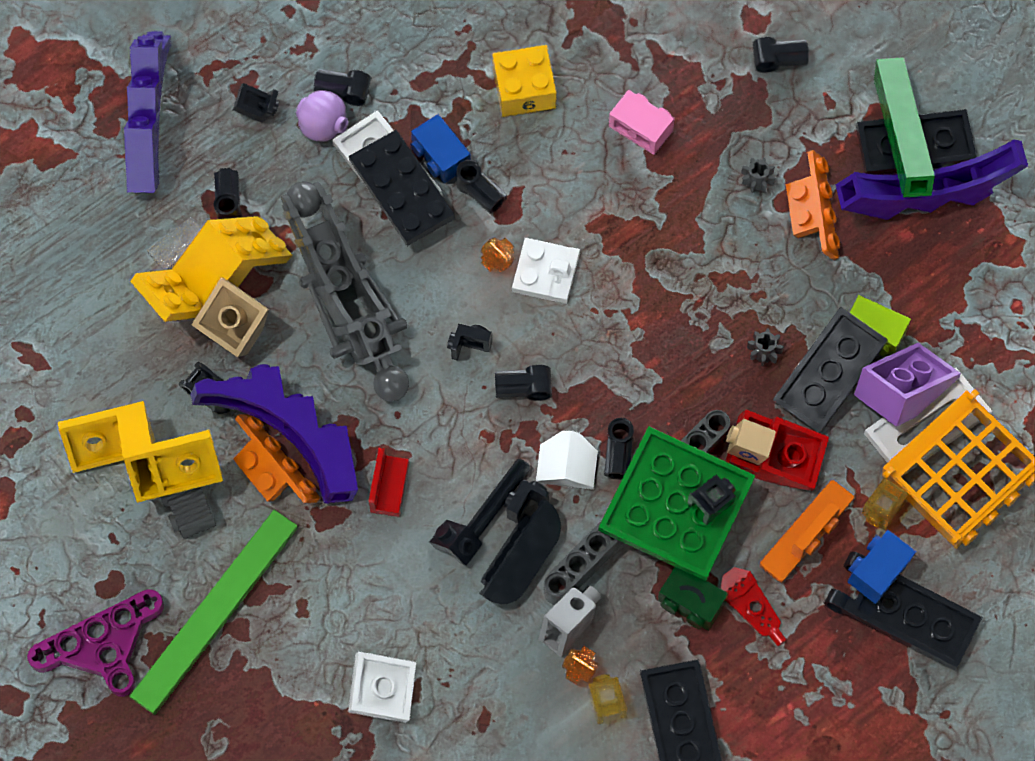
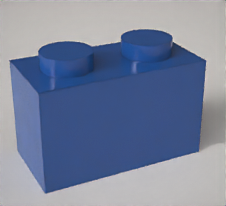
[410,114,471,184]
[847,530,916,604]

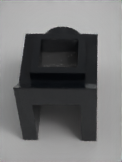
[687,474,736,525]

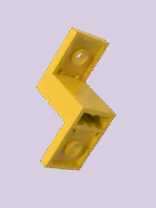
[130,216,292,322]
[58,401,223,503]

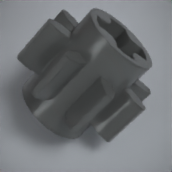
[741,158,775,193]
[747,328,784,366]

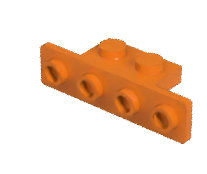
[786,150,840,260]
[233,414,321,503]
[760,480,854,582]

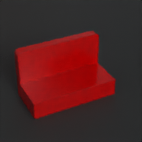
[369,448,409,517]

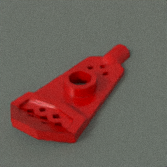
[721,567,787,647]

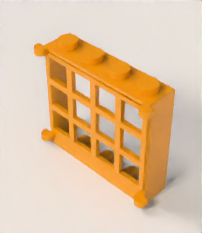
[882,389,1035,549]

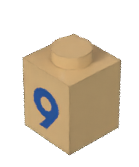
[726,419,776,465]

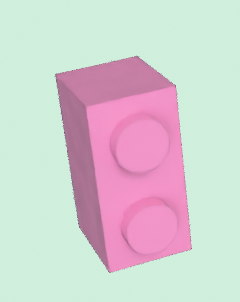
[609,90,674,155]

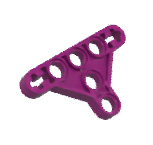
[27,589,164,697]

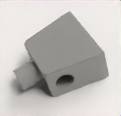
[539,586,601,657]

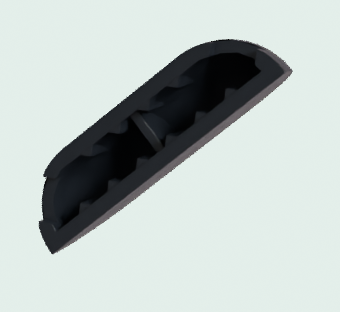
[479,500,561,604]

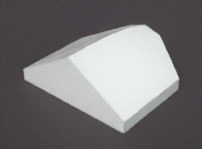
[536,431,598,489]

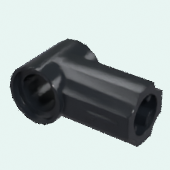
[752,37,808,73]
[313,69,371,106]
[456,160,507,214]
[213,168,242,219]
[495,365,552,401]
[604,418,634,480]

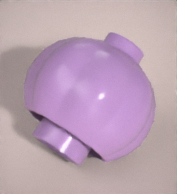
[296,91,348,142]

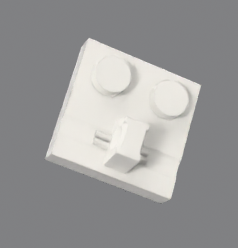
[512,238,580,304]
[348,652,416,723]

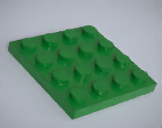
[598,426,756,581]

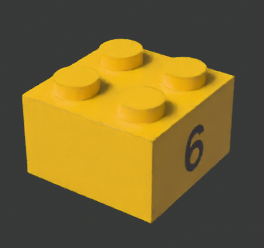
[492,45,556,117]

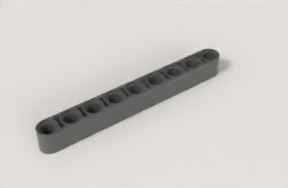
[544,410,731,605]

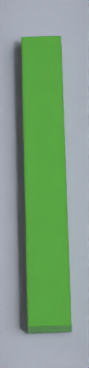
[130,510,298,715]

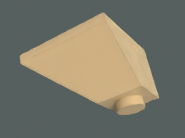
[191,277,269,357]

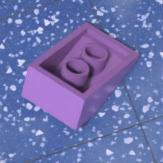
[854,343,961,427]

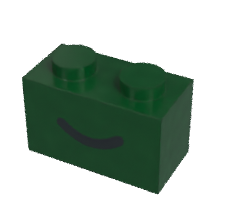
[658,567,729,631]

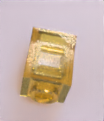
[861,477,909,530]
[588,674,627,725]

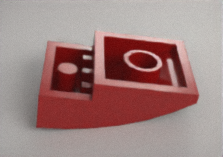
[725,409,829,491]

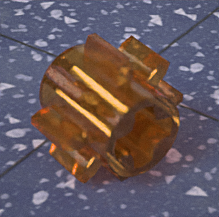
[480,237,515,272]
[562,646,599,685]

